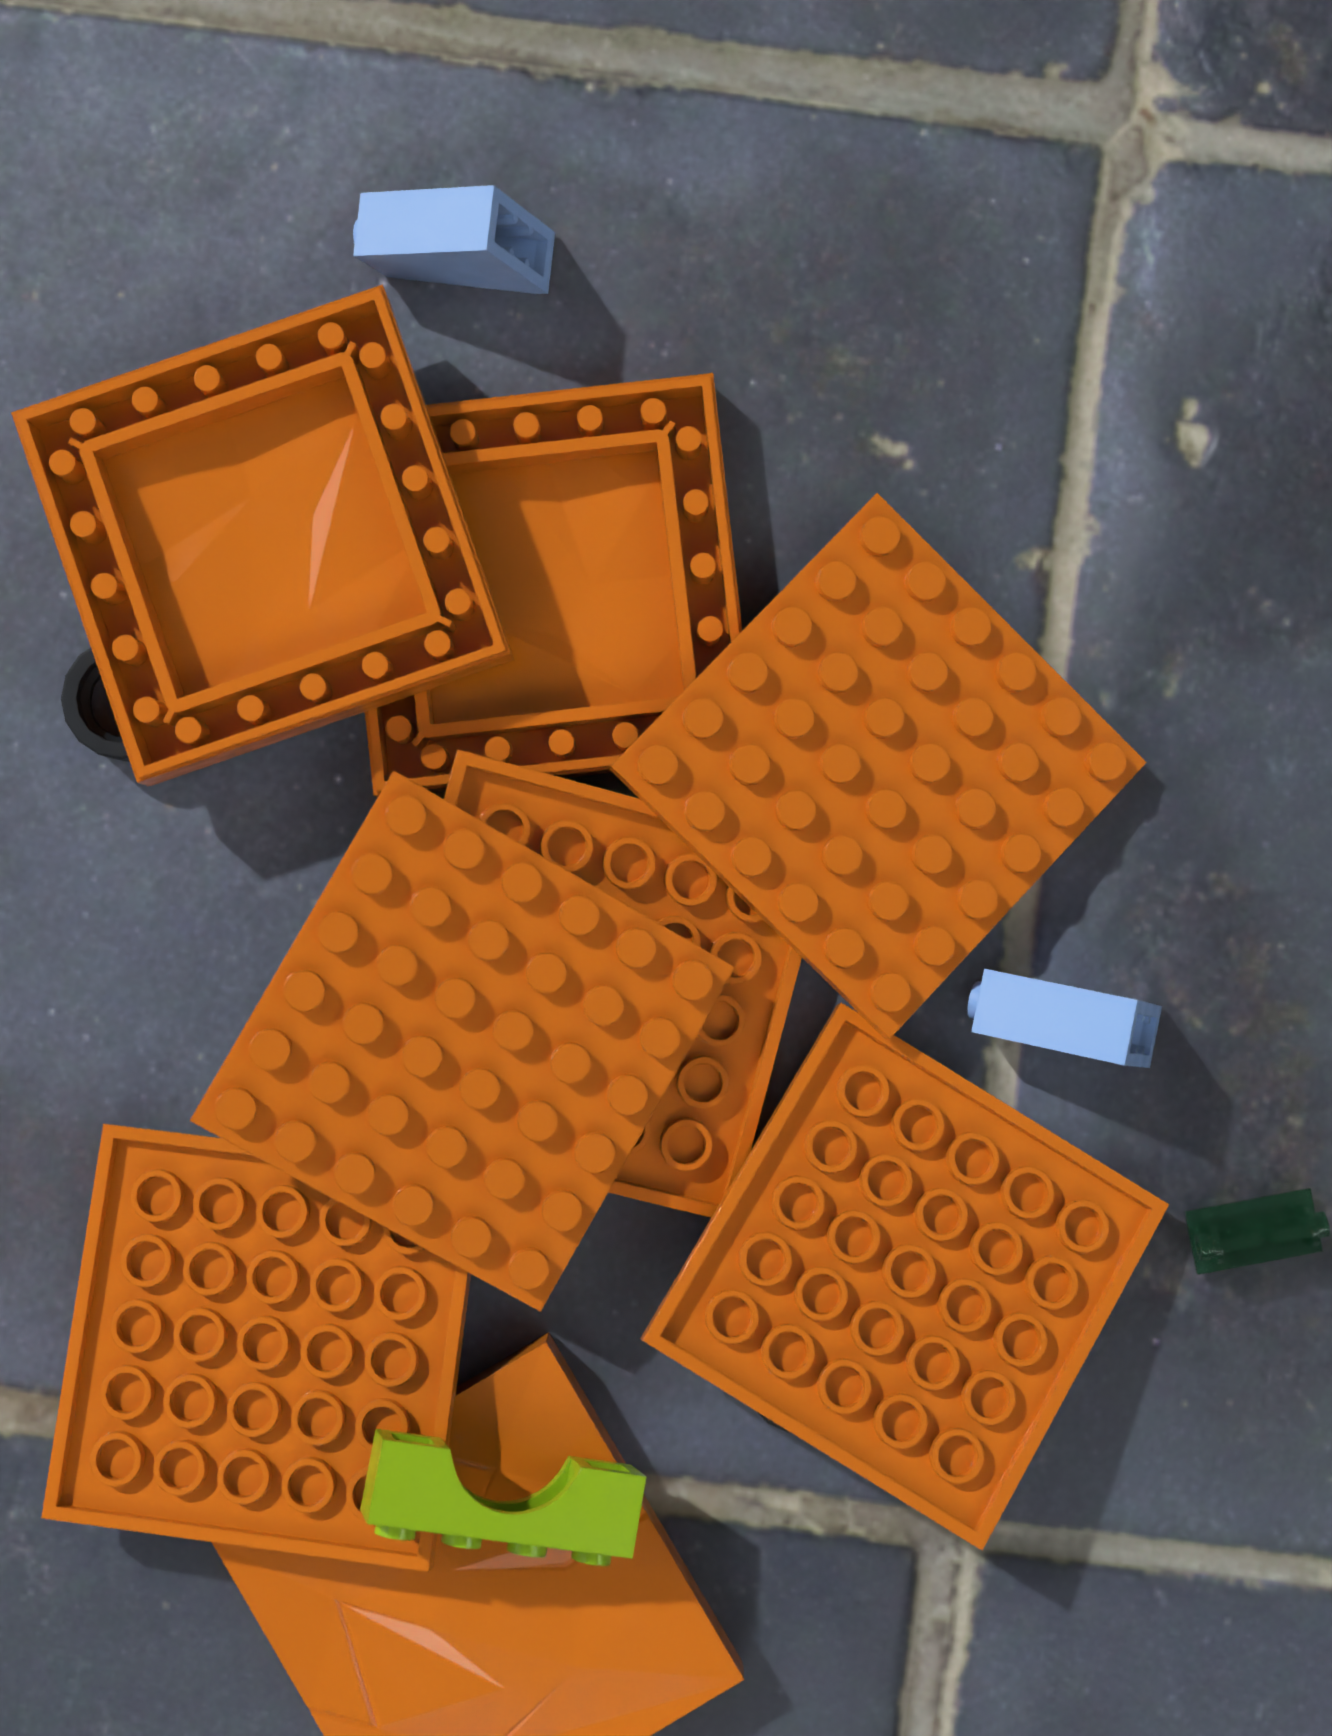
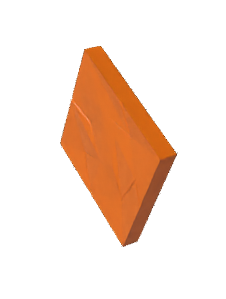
[11,284,514,786]
[365,373,742,797]
[211,1332,744,1736]

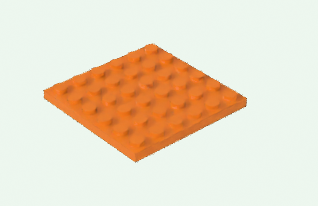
[608,493,1147,1039]
[444,749,802,1218]
[190,770,736,1312]
[640,1002,1169,1551]
[41,1124,471,1572]

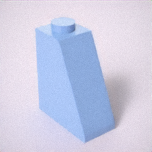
[353,185,555,294]
[968,969,1162,1068]

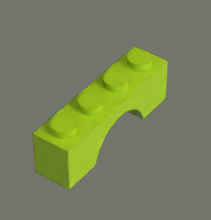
[360,1429,646,1566]

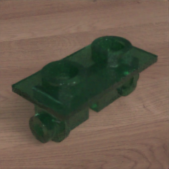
[1184,1188,1330,1275]

